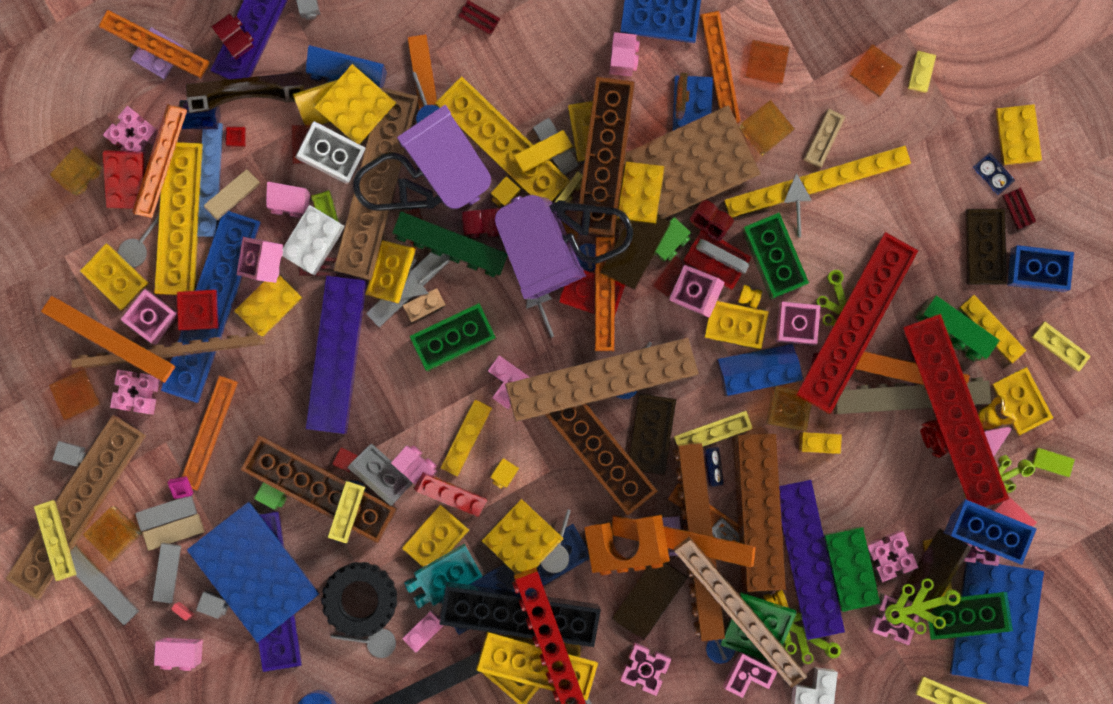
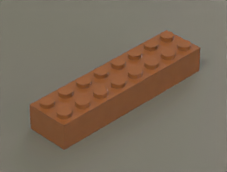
[577,77,635,237]
[545,404,657,516]
[733,434,786,592]
[241,435,398,543]

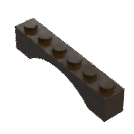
[186,72,304,113]

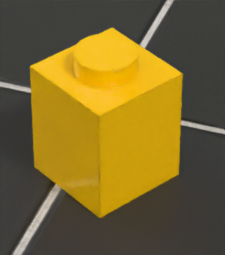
[491,176,521,208]
[490,458,519,489]

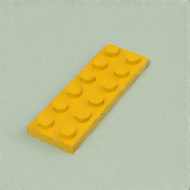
[476,632,598,700]

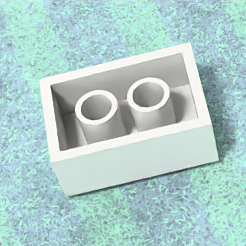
[295,121,366,184]
[282,205,345,275]

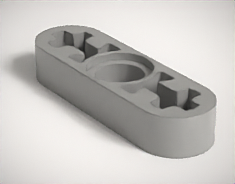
[696,239,749,274]

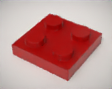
[177,290,218,331]

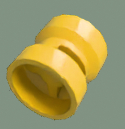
[738,285,762,308]
[763,590,788,607]

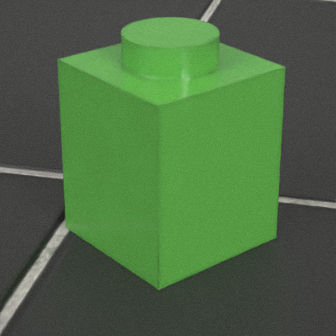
[254,482,287,510]

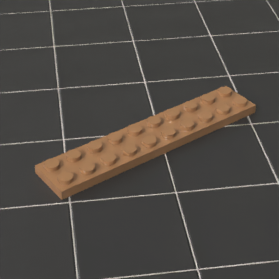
[334,87,419,280]
[505,338,699,422]
[6,414,147,600]

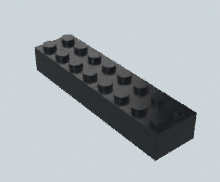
[439,581,601,647]

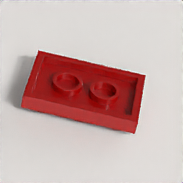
[103,150,144,209]
[683,230,752,290]
[559,270,625,315]

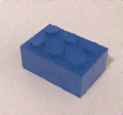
[1007,245,1074,292]

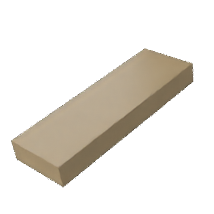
[804,109,845,168]
[204,169,260,221]
[142,514,205,551]

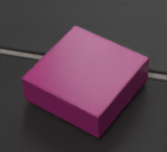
[167,476,194,499]

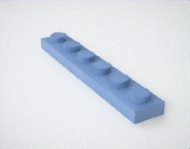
[197,123,223,238]

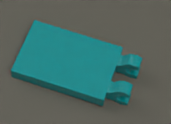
[404,544,483,609]

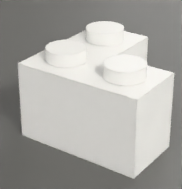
[791,667,838,704]

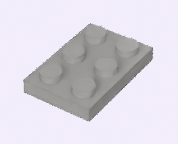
[348,444,413,506]

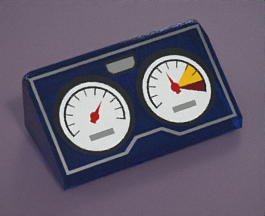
[973,153,1015,195]
[705,447,724,487]

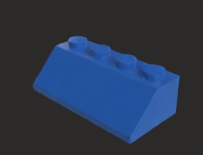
[306,45,387,88]
[717,344,803,397]
[944,499,1037,565]

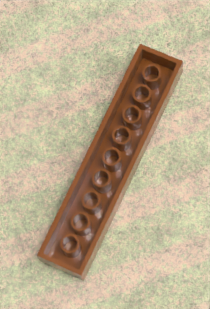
[673,442,725,641]

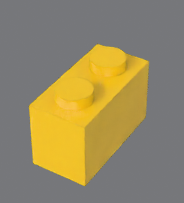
[799,432,842,454]

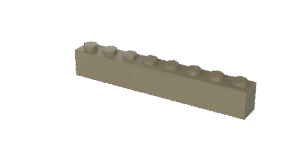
[834,377,991,415]

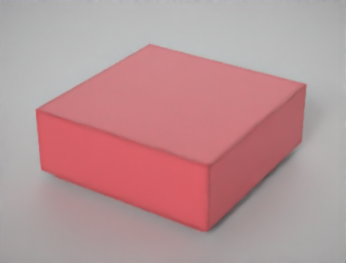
[171,602,194,621]

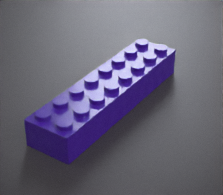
[306,276,367,434]

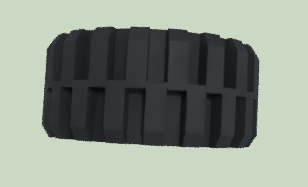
[321,562,397,638]

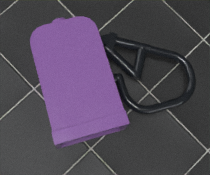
[353,105,491,211]
[495,195,633,299]

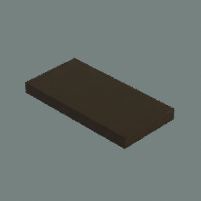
[966,209,1007,285]
[601,216,671,290]
[629,393,677,475]
[899,528,972,613]
[612,562,688,640]

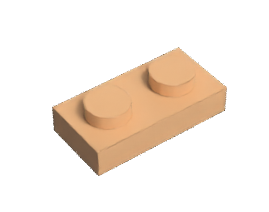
[403,288,446,323]

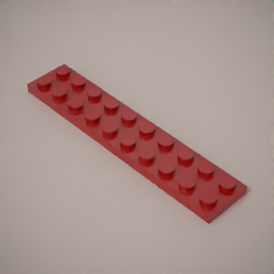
[796,232,919,414]
[903,314,1009,507]

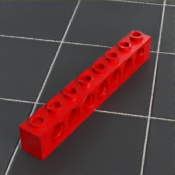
[512,567,586,704]

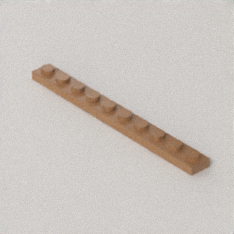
[71,332,265,369]
[674,536,807,688]

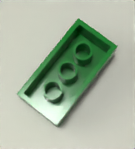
[742,212,809,300]
[915,295,1000,362]
[410,303,496,372]
[823,526,880,612]
[928,592,1013,640]

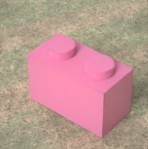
[402,610,444,653]

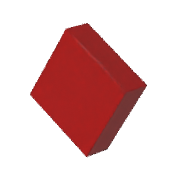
[226,127,246,147]
[332,447,358,473]

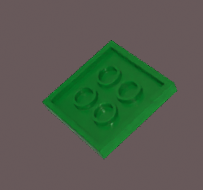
[720,593,796,661]

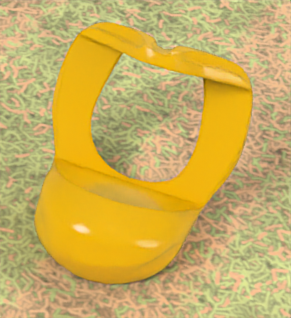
[978,396,1017,430]

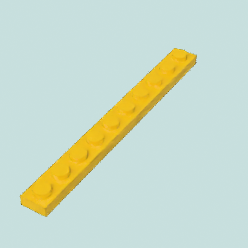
[724,145,911,218]

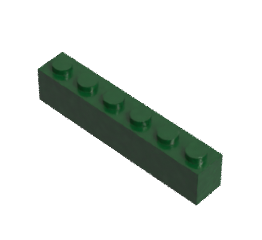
[392,212,508,278]

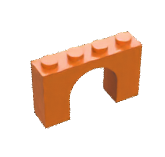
[584,515,670,576]

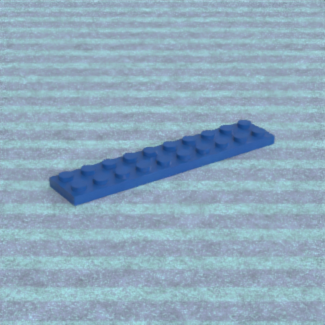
[161,211,261,403]

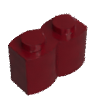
[211,13,254,60]
[689,200,734,241]
[462,208,500,239]

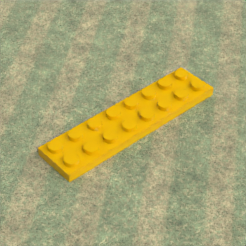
[435,76,570,201]
[155,142,203,295]

